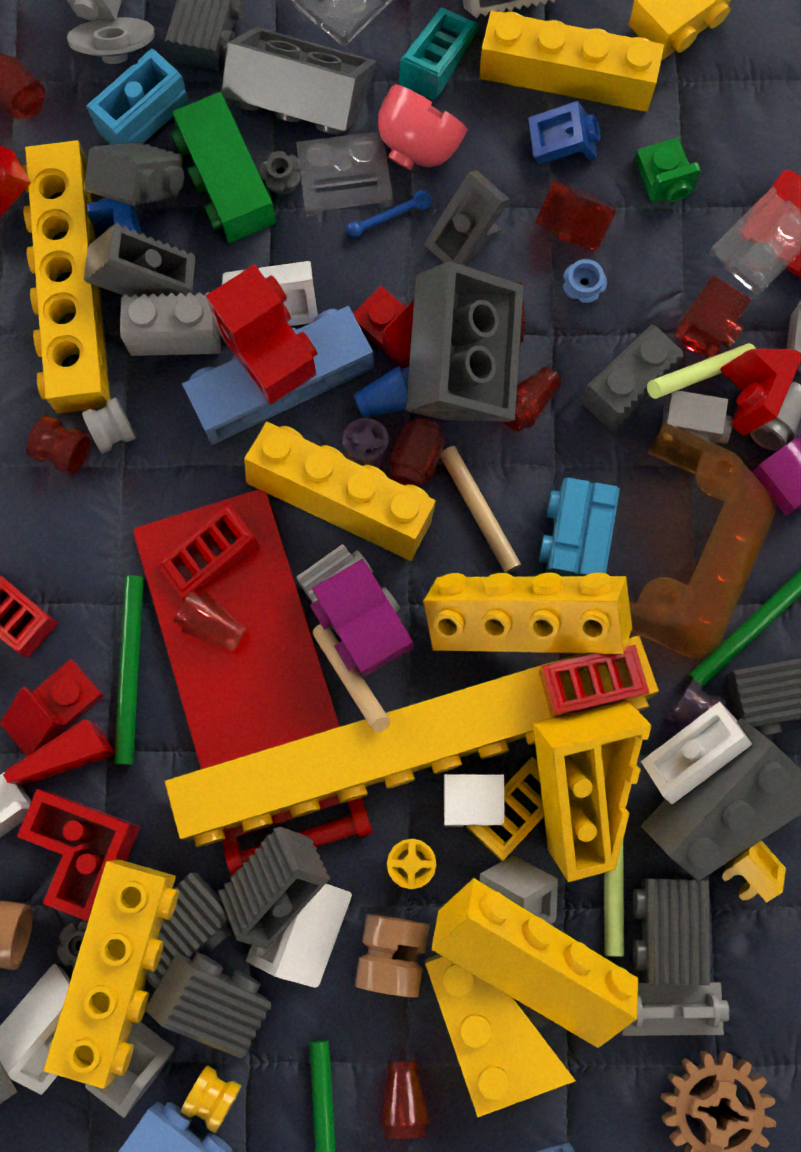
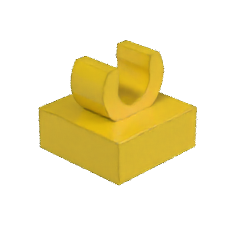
[722,840,786,903]

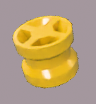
[387,839,437,889]
[180,1065,242,1133]

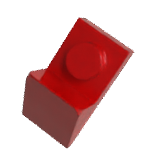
[353,286,414,369]
[720,349,801,436]
[0,659,105,756]

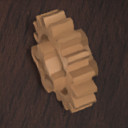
[661,1050,776,1152]

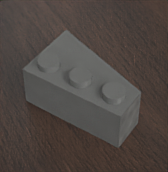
[641,718,801,881]

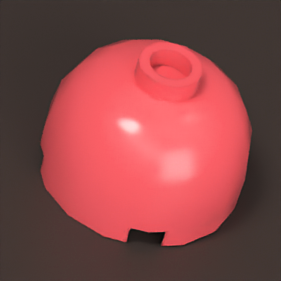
[378,84,468,171]

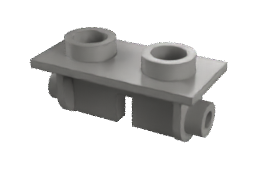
[622,982,729,1036]

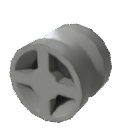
[82,397,136,454]

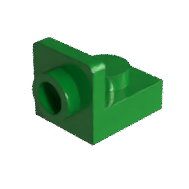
[634,137,701,204]

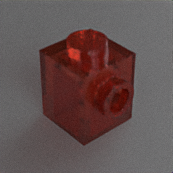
[675,275,752,358]

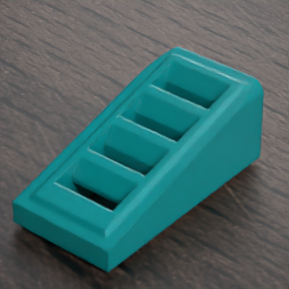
[399,7,479,100]

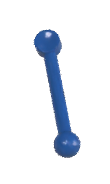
[346,190,432,239]

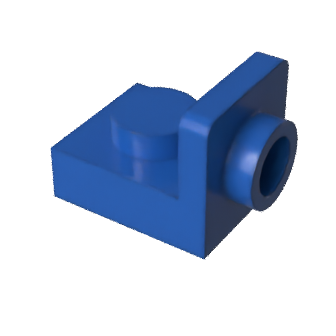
[528,101,601,164]
[86,197,141,235]

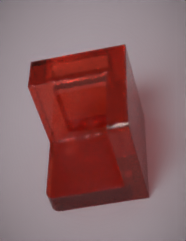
[535,180,617,250]

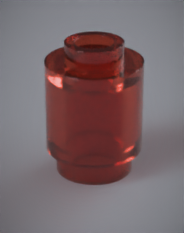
[0,53,45,119]
[388,418,446,489]

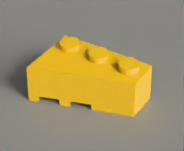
[533,700,652,882]
[425,954,576,1117]

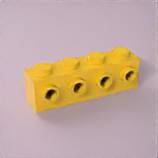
[479,10,665,112]
[244,421,436,561]
[423,572,632,654]
[43,860,179,1089]
[431,878,638,1048]

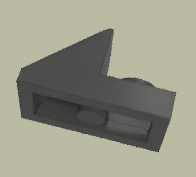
[424,170,510,266]

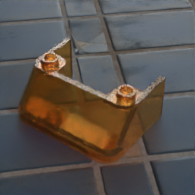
[629,422,776,658]

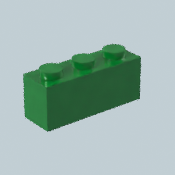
[170,92,277,243]

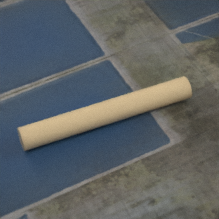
[439,446,521,573]
[313,624,390,732]

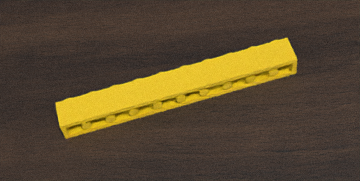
[165,635,659,847]

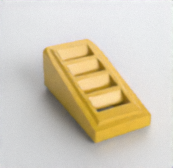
[466,757,544,861]

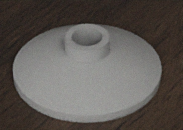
[67,17,155,64]

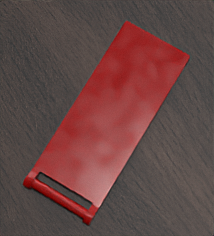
[133,489,373,877]

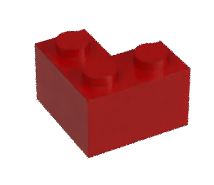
[206,264,318,405]
[17,789,141,921]

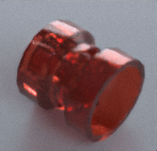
[26,415,91,476]

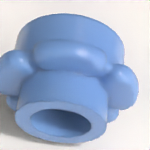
[563,259,607,303]

